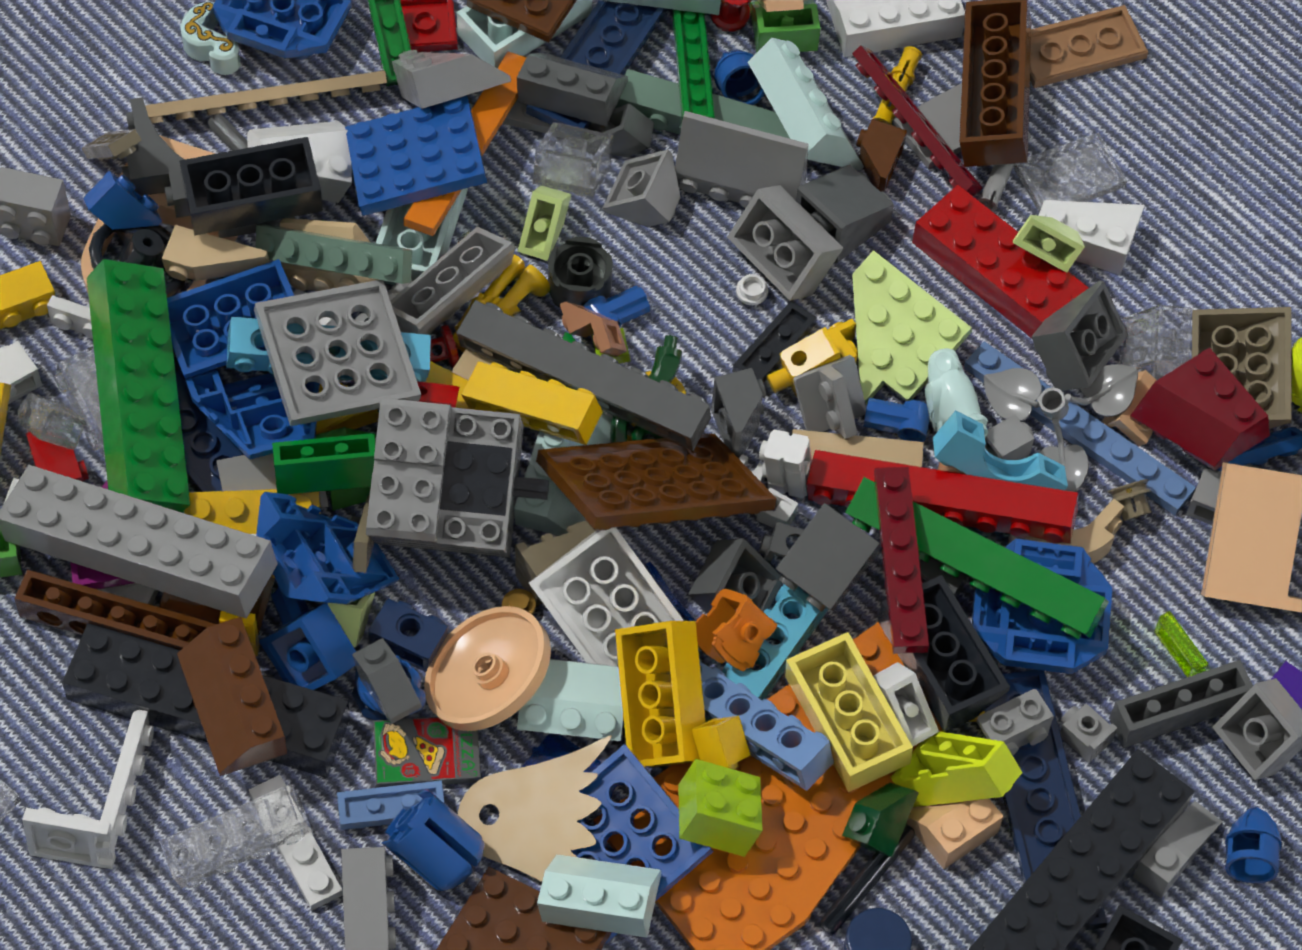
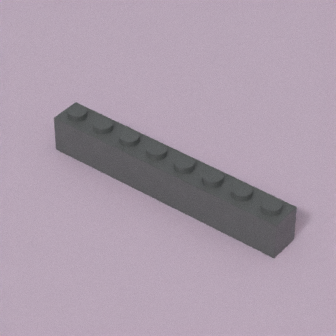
[456,300,711,451]

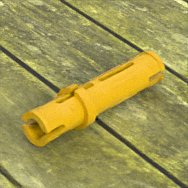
[873,46,922,125]

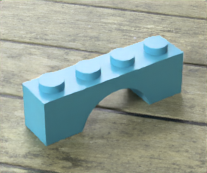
[933,410,1068,490]

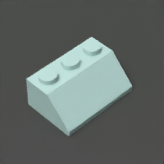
[517,659,624,741]
[537,855,661,938]

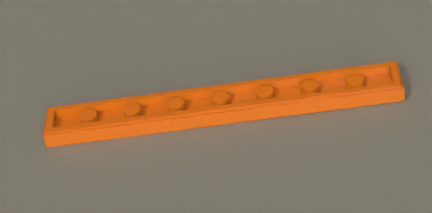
[404,51,526,236]

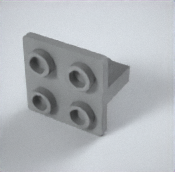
[793,355,866,439]

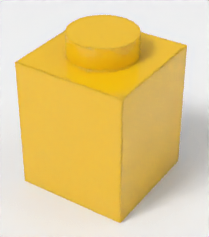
[691,716,751,769]

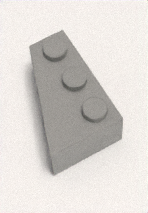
[341,847,396,950]

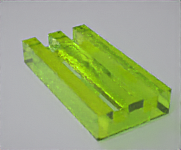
[1154,611,1208,677]

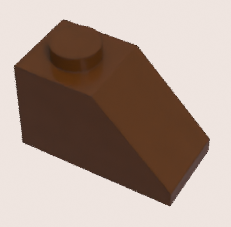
[856,119,907,192]

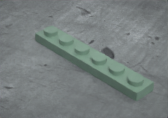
[255,224,412,284]

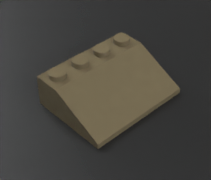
[1192,307,1292,429]

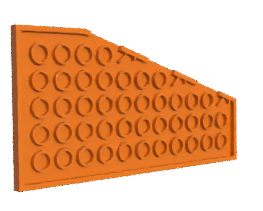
[594,622,942,950]

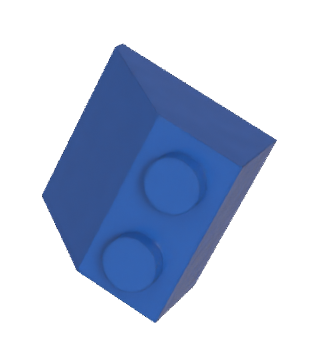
[259,603,356,690]

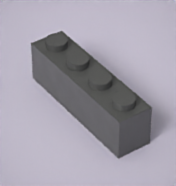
[1109,660,1253,748]

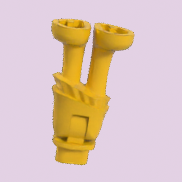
[453,254,550,353]

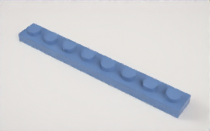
[963,341,1196,516]

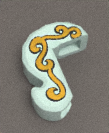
[180,1,241,75]

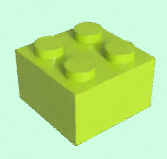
[678,759,763,857]

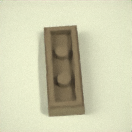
[353,494,375,573]

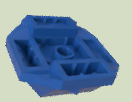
[972,539,1112,674]

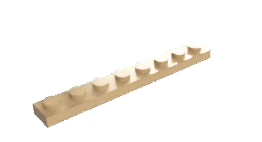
[145,70,387,123]

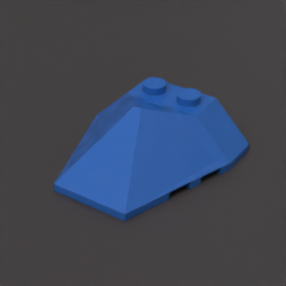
[185,352,320,460]
[256,492,399,604]

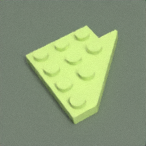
[852,250,972,405]

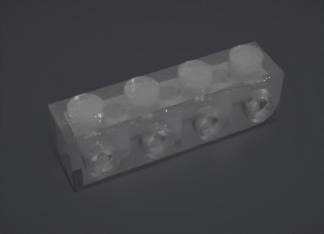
[159,784,313,888]

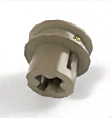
[1107,479,1152,521]

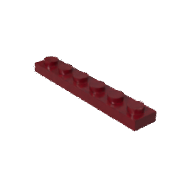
[852,45,983,196]
[874,467,929,654]

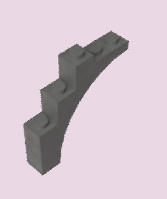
[122,97,295,238]

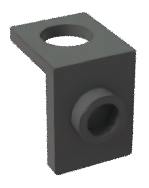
[759,522,804,564]

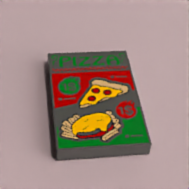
[373,717,481,788]

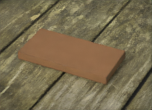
[1030,5,1148,88]

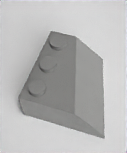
[392,50,511,109]

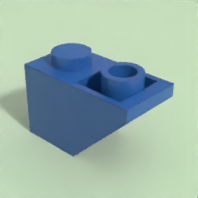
[83,170,162,230]

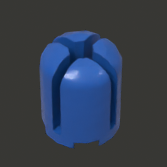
[381,789,485,891]

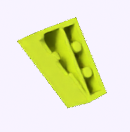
[891,731,1023,807]

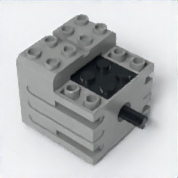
[366,398,549,558]

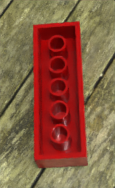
[912,185,1089,338]

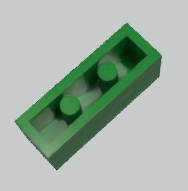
[272,433,375,494]

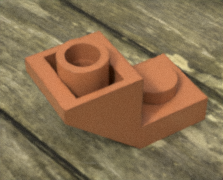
[560,302,627,356]

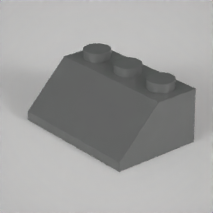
[517,52,628,126]

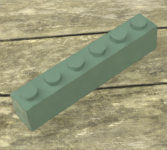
[615,69,790,139]

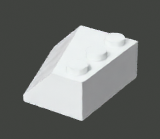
[247,121,352,203]

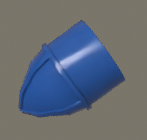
[714,50,765,105]
[1225,807,1282,883]

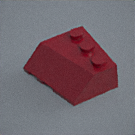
[1130,347,1270,470]

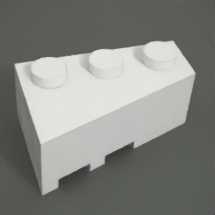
[1038,200,1144,275]

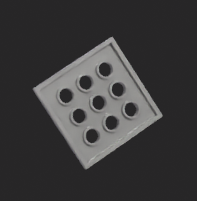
[254,280,421,426]

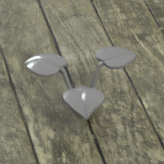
[984,364,1138,492]

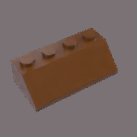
[177,617,287,776]

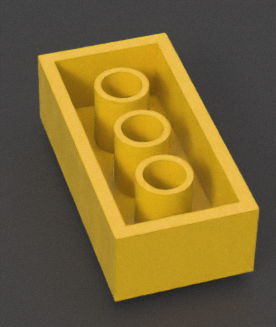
[615,621,706,768]

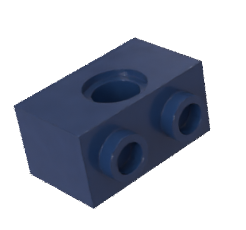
[368,598,449,672]

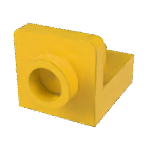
[828,319,858,362]

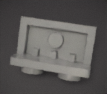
[977,689,1054,756]

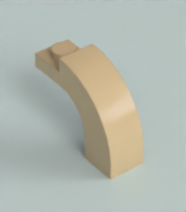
[1007,499,1124,564]

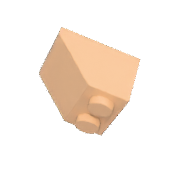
[907,799,1004,869]

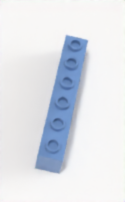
[699,659,834,791]

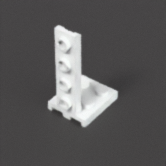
[22,710,154,869]

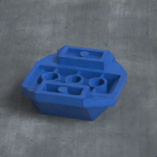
[213,0,352,61]

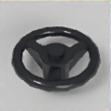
[89,223,186,298]

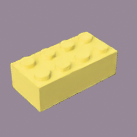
[785,632,913,792]

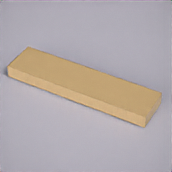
[792,429,924,467]

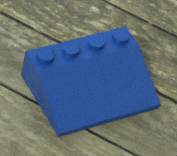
[167,259,294,379]

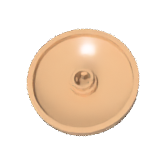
[424,606,551,731]

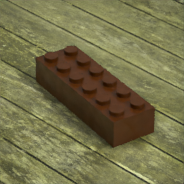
[959,0,1032,167]

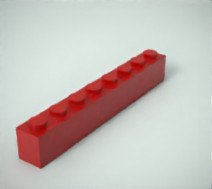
[806,450,1078,544]

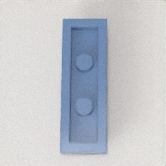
[337,780,444,830]

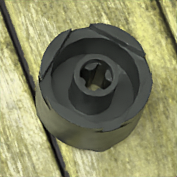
[548,237,613,308]

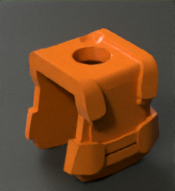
[696,589,777,671]

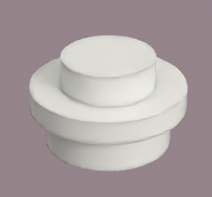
[736,274,768,305]

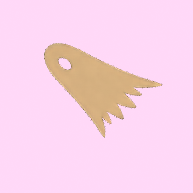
[458,735,612,882]

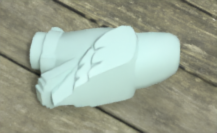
[925,348,988,437]

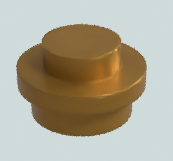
[502,589,536,615]

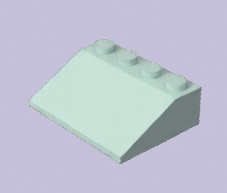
[748,38,864,171]

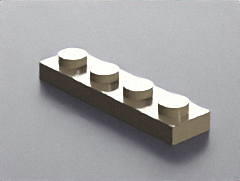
[81,129,142,161]

